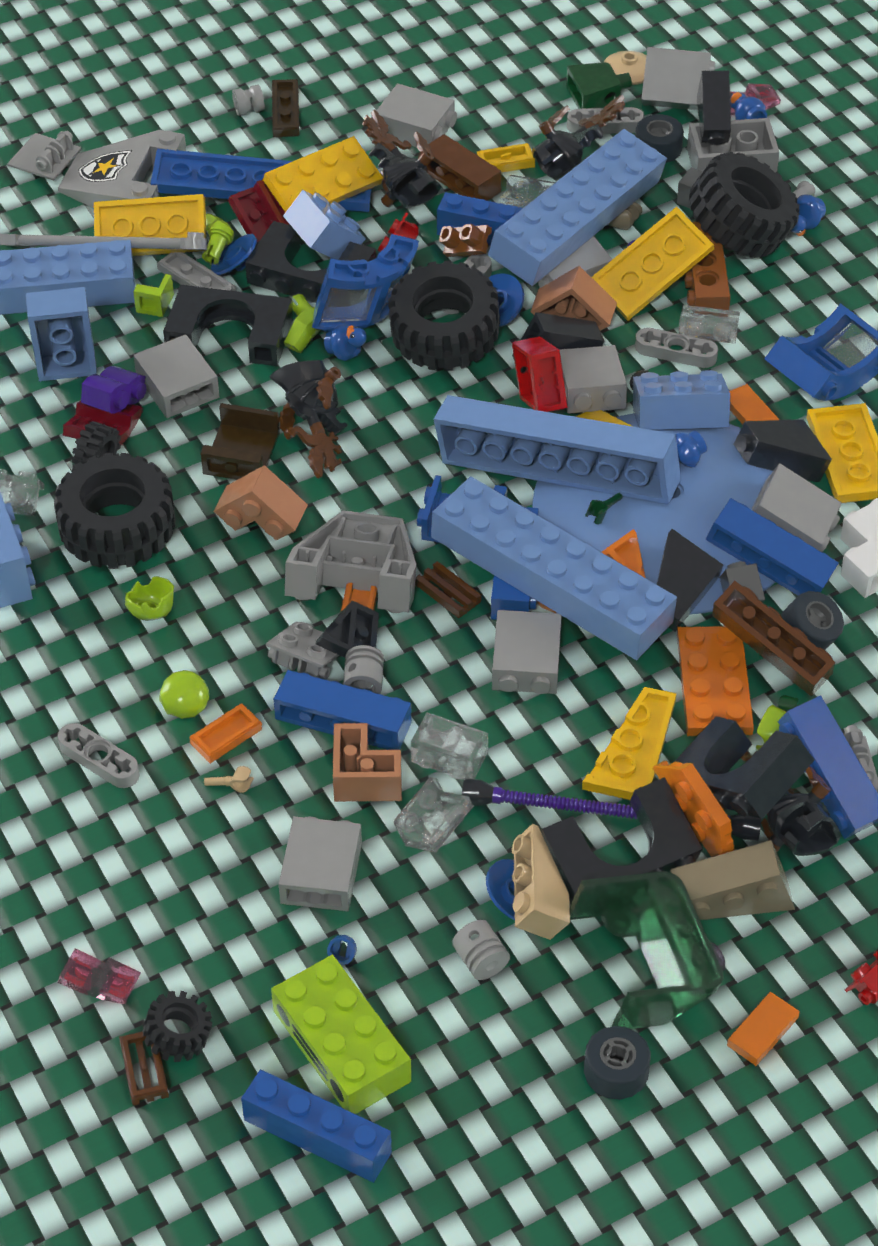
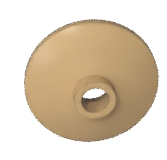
[604,51,647,85]

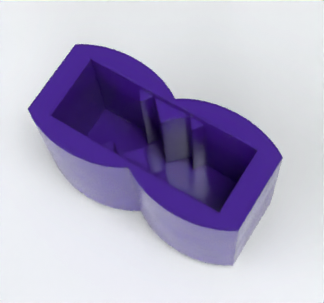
[81,366,147,414]

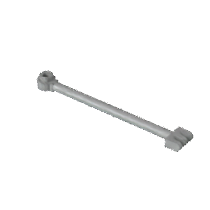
[0,232,207,250]

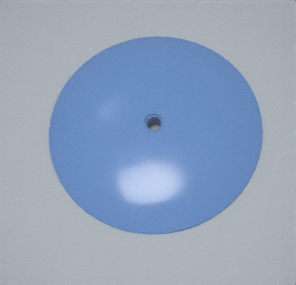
[533,413,776,615]

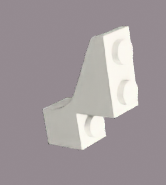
[840,498,878,598]

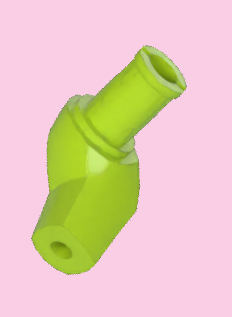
[202,213,234,264]
[284,294,321,353]

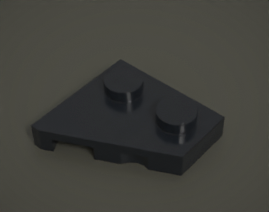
[316,600,379,658]

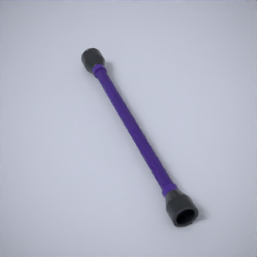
[461,778,761,841]

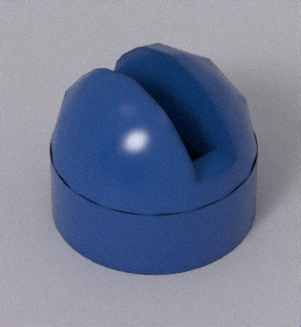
[327,935,357,965]

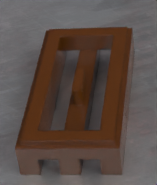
[415,561,481,618]
[119,1032,169,1105]

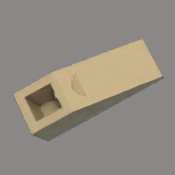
[512,824,570,940]

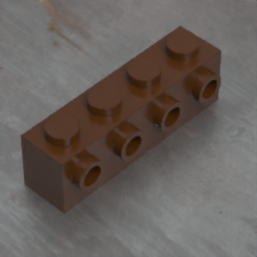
[712,581,836,697]

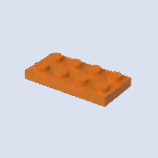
[677,626,754,736]

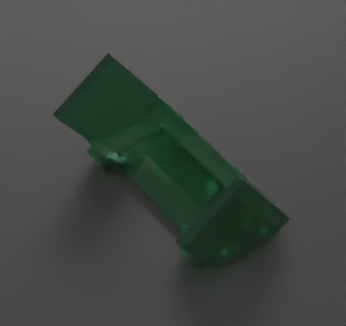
[569,872,724,1029]

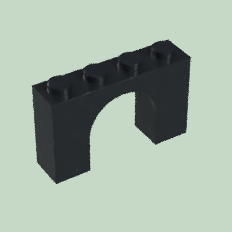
[245,221,376,305]
[163,285,293,366]
[674,716,814,819]
[541,777,703,913]

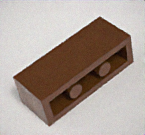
[427,134,501,201]

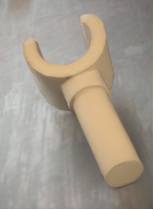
[204,766,254,793]

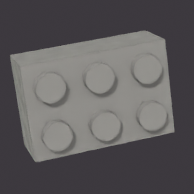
[687,118,779,173]

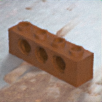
[684,222,730,319]

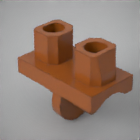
[439,224,492,257]

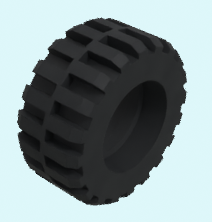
[689,152,799,258]
[388,261,500,371]
[54,453,176,569]

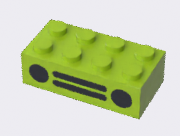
[271,954,412,1114]

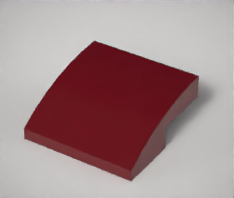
[228,179,290,247]
[63,401,143,445]

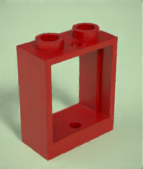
[512,336,568,412]

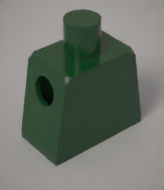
[566,62,632,109]

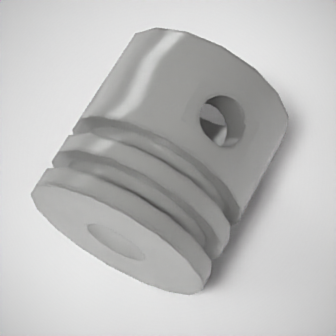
[343,645,384,694]
[452,920,510,980]

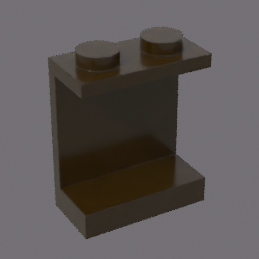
[201,403,280,480]

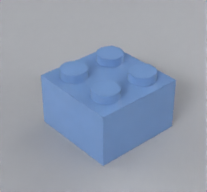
[283,190,366,260]

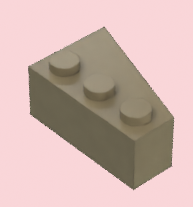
[671,840,795,921]

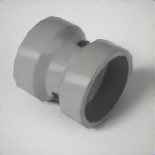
[232,84,265,116]

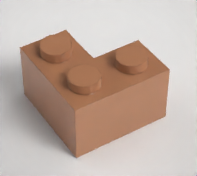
[531,266,617,331]
[214,465,308,540]
[333,723,402,802]

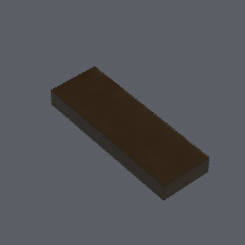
[272,79,300,137]

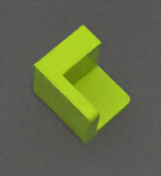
[133,274,174,317]

